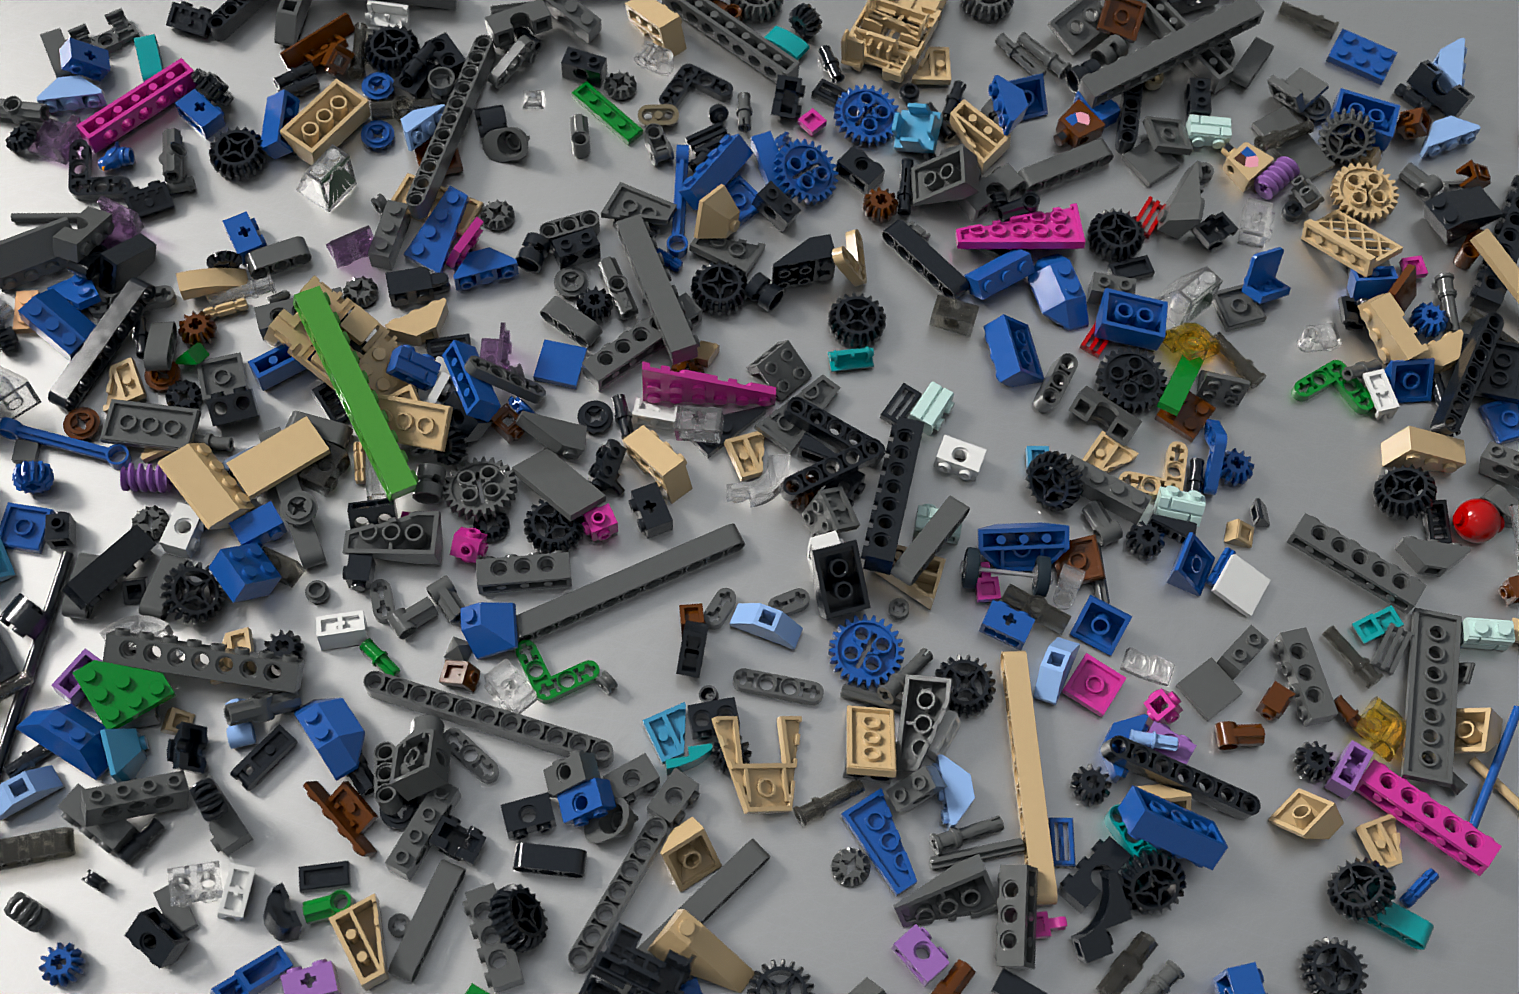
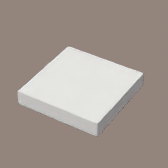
[1212,554,1270,618]

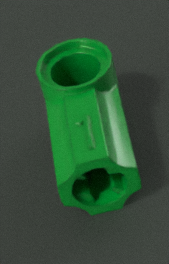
[302,890,356,924]

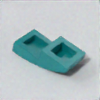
[764,26,810,60]
[1352,605,1404,644]
[665,743,713,776]

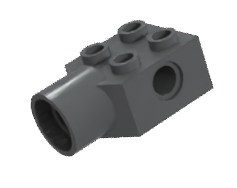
[389,715,452,801]

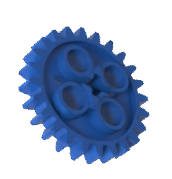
[833,84,900,147]
[773,139,839,205]
[828,614,905,689]

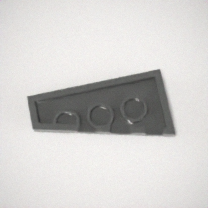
[754,375,841,455]

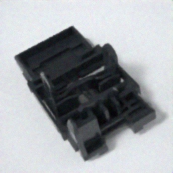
[579,922,697,994]

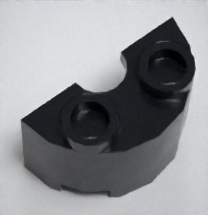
[771,74,806,119]
[474,105,507,138]
[1190,211,1239,251]
[1338,296,1369,331]
[0,593,53,641]
[167,721,208,774]
[429,815,487,865]
[263,882,302,941]

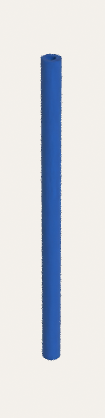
[1468,705,1519,846]

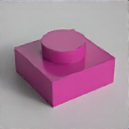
[798,108,827,137]
[1399,255,1428,279]

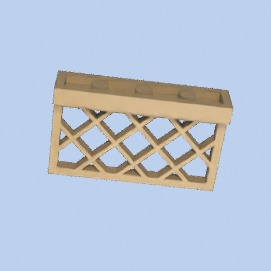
[1301,209,1403,278]

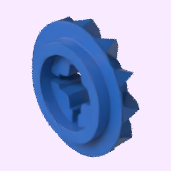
[361,72,394,102]
[361,120,395,151]
[508,396,536,415]

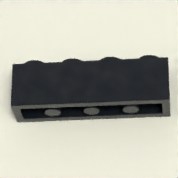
[61,524,157,610]

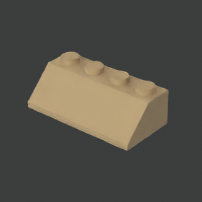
[280,78,371,168]
[157,443,255,530]

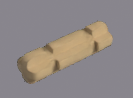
[204,298,248,319]
[353,442,368,485]

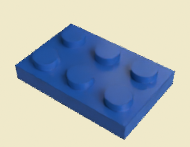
[1326,28,1398,85]

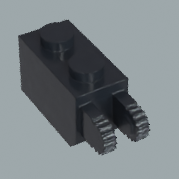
[385,267,450,306]

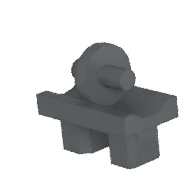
[1290,175,1325,212]

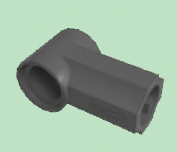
[570,114,590,158]
[1398,163,1443,202]
[1082,500,1123,547]
[426,575,465,624]
[387,596,438,639]

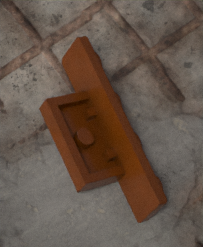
[280,13,356,70]
[303,781,379,857]

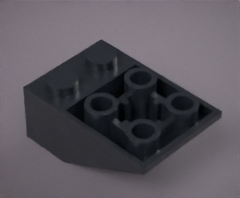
[771,234,835,289]

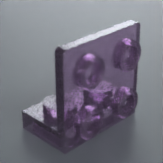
[28,115,82,165]
[97,196,144,250]
[326,225,373,268]
[480,322,512,371]

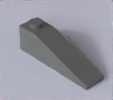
[342,511,443,565]

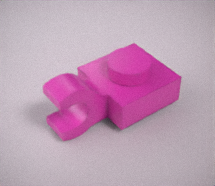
[975,562,1001,603]
[1036,911,1067,939]

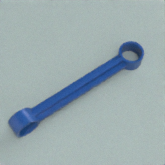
[667,144,689,258]
[0,417,132,470]

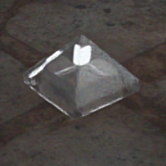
[523,90,544,109]

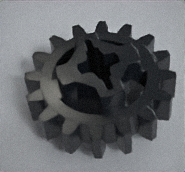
[191,68,234,106]

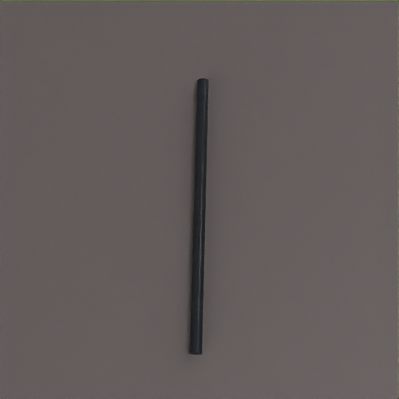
[0,551,74,778]

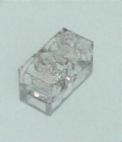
[167,861,223,907]

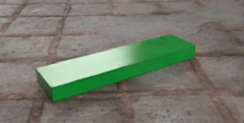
[571,81,643,146]
[1157,349,1205,416]

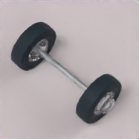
[960,547,1053,598]

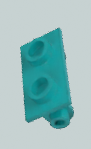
[828,346,874,372]

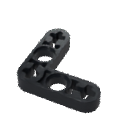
[659,64,733,108]
[68,139,134,200]

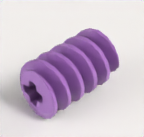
[1254,156,1300,200]
[120,463,172,493]

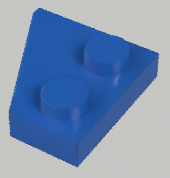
[47,274,102,310]

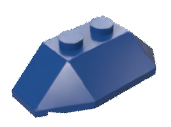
[1027,254,1089,331]
[978,522,1069,571]
[293,698,365,781]
[16,704,109,780]

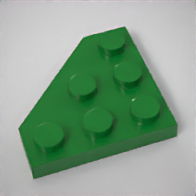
[72,660,176,729]

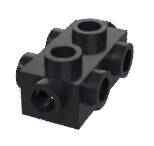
[588,439,627,496]

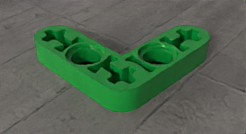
[1291,360,1374,415]
[515,640,600,704]

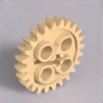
[1330,162,1399,224]

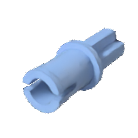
[1129,729,1179,751]

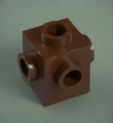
[1396,107,1432,140]

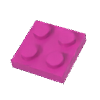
[446,217,484,269]
[1062,653,1126,718]

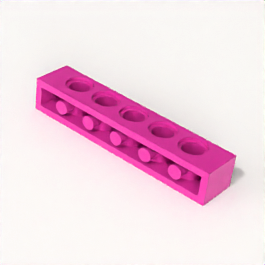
[76,58,198,154]
[1355,759,1502,877]

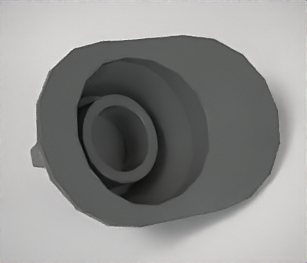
[482,127,530,162]
[584,797,639,844]

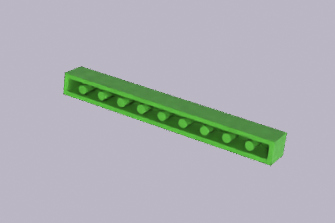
[293,286,418,502]

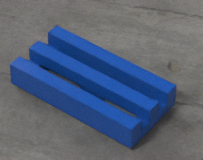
[1048,817,1076,868]

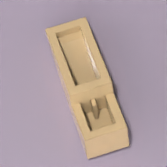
[176,268,251,300]

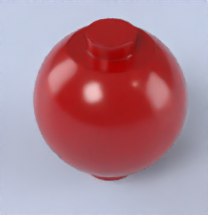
[1453,498,1505,543]

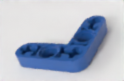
[1202,419,1227,495]

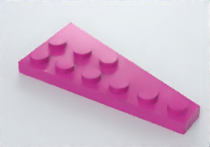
[955,203,1085,250]
[642,362,776,407]

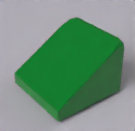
[175,342,210,365]

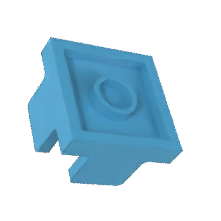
[892,103,943,154]

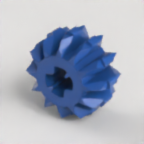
[1409,301,1449,339]
[1220,448,1255,487]
[12,460,54,495]
[38,942,86,987]

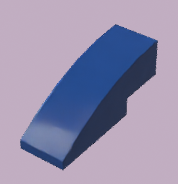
[751,131,791,196]
[210,945,293,994]

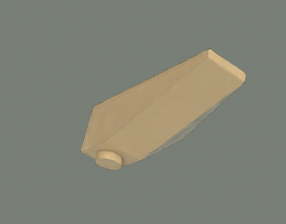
[647,909,755,993]

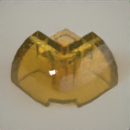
[1162,323,1221,361]
[1354,696,1405,762]

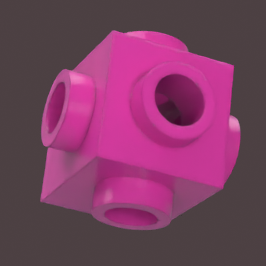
[581,503,618,542]
[450,527,489,563]
[1143,688,1183,724]

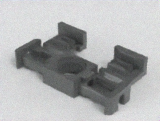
[68,8,140,54]

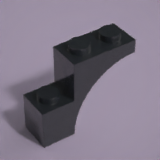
[1071,869,1133,963]

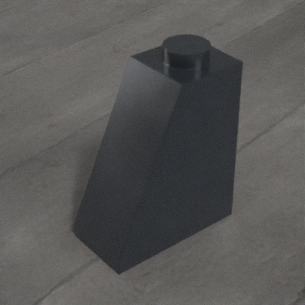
[98,233,157,294]

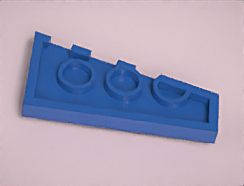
[404,186,469,273]
[841,788,917,897]

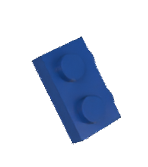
[1241,247,1291,304]

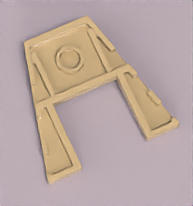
[712,716,802,814]

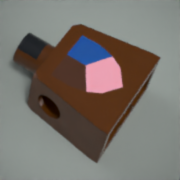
[1053,99,1106,149]

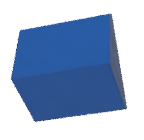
[1009,73,1048,120]
[1384,358,1435,403]
[1167,532,1215,596]
[1070,594,1132,656]

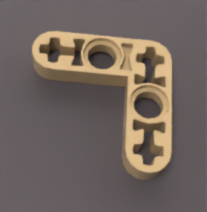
[832,229,867,287]
[1118,441,1188,500]

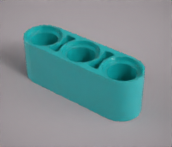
[134,34,164,82]
[1104,804,1158,862]
[1361,895,1434,950]

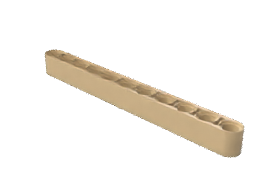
[1000,651,1057,905]

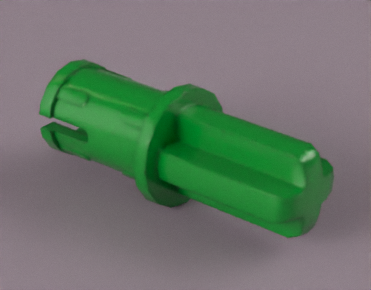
[360,638,400,677]

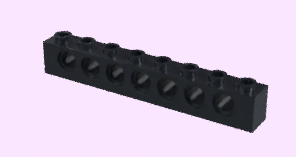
[1469,175,1519,314]
[860,416,925,575]

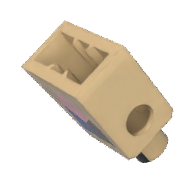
[1220,142,1274,193]

